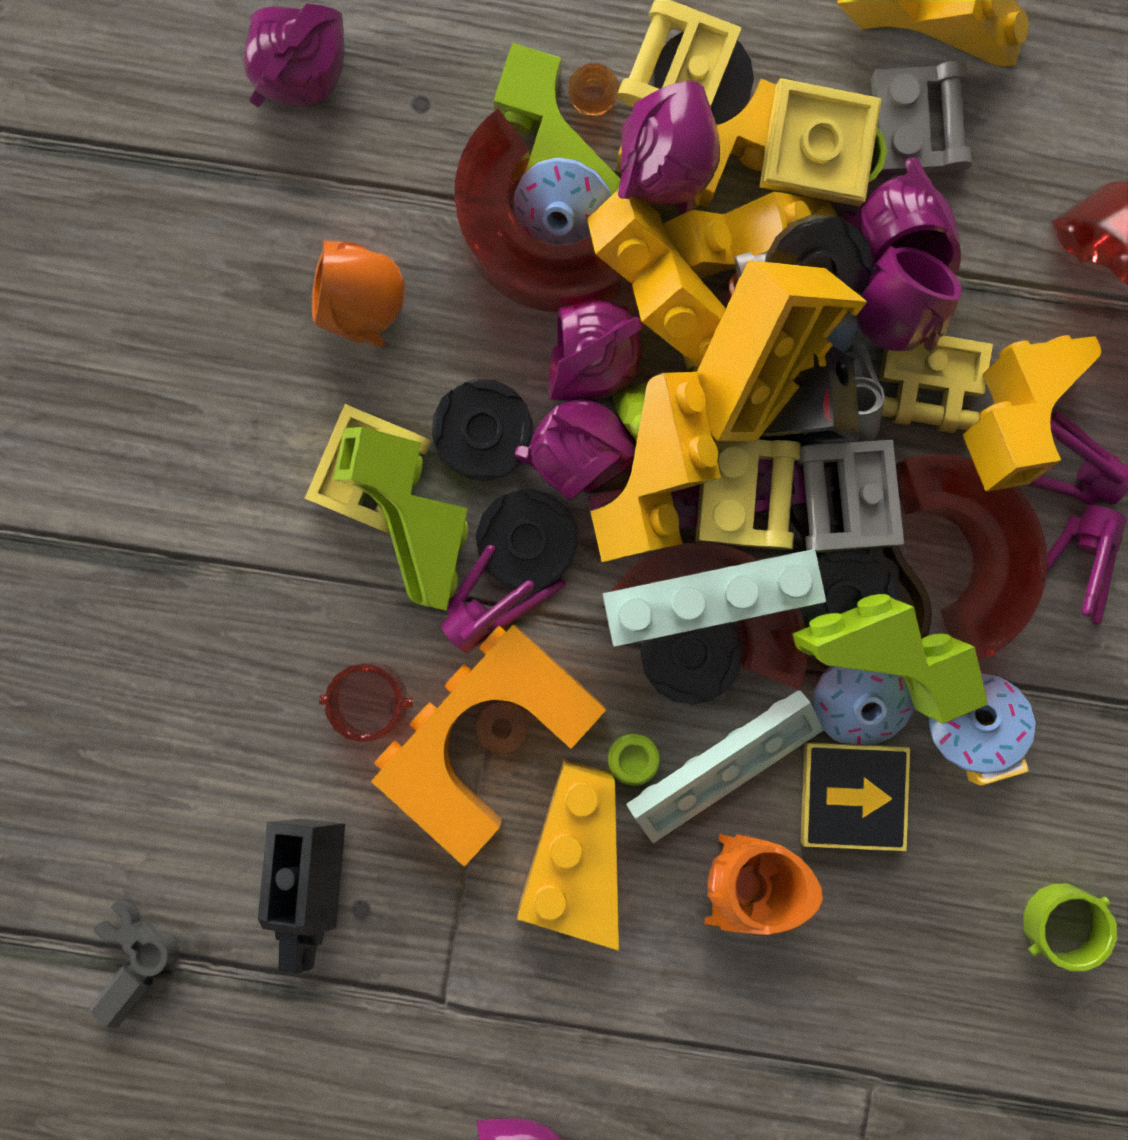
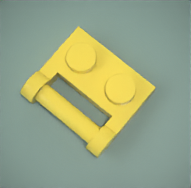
[617,0,742,108]
[305,404,432,534]
[695,435,801,550]

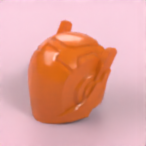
[312,240,405,347]
[704,834,823,936]

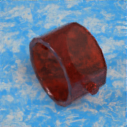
[319,662,414,742]

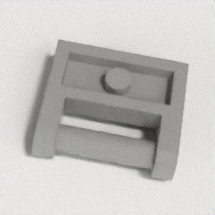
[871,61,972,176]
[797,440,904,553]

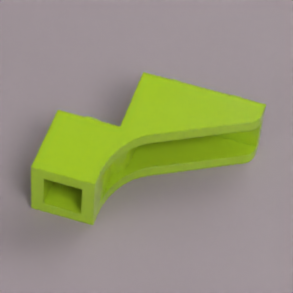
[493,42,621,195]
[333,427,468,611]
[792,594,988,724]

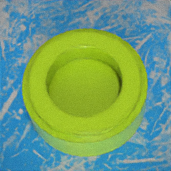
[608,732,660,786]

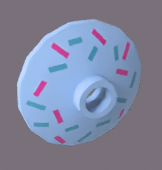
[514,158,612,256]
[813,666,914,745]
[928,673,1036,774]

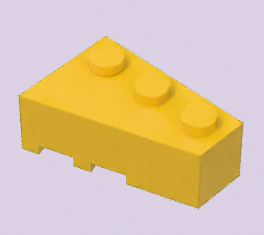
[697,260,867,441]
[517,758,619,951]

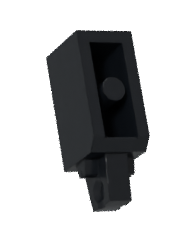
[258,819,345,973]

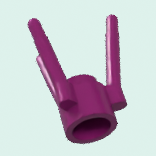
[1030,411,1128,505]
[1029,505,1128,625]
[440,545,566,654]

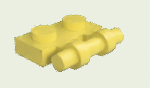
[879,336,993,433]

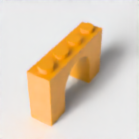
[371,624,606,867]

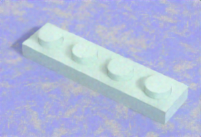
[602,549,826,647]
[626,689,824,843]

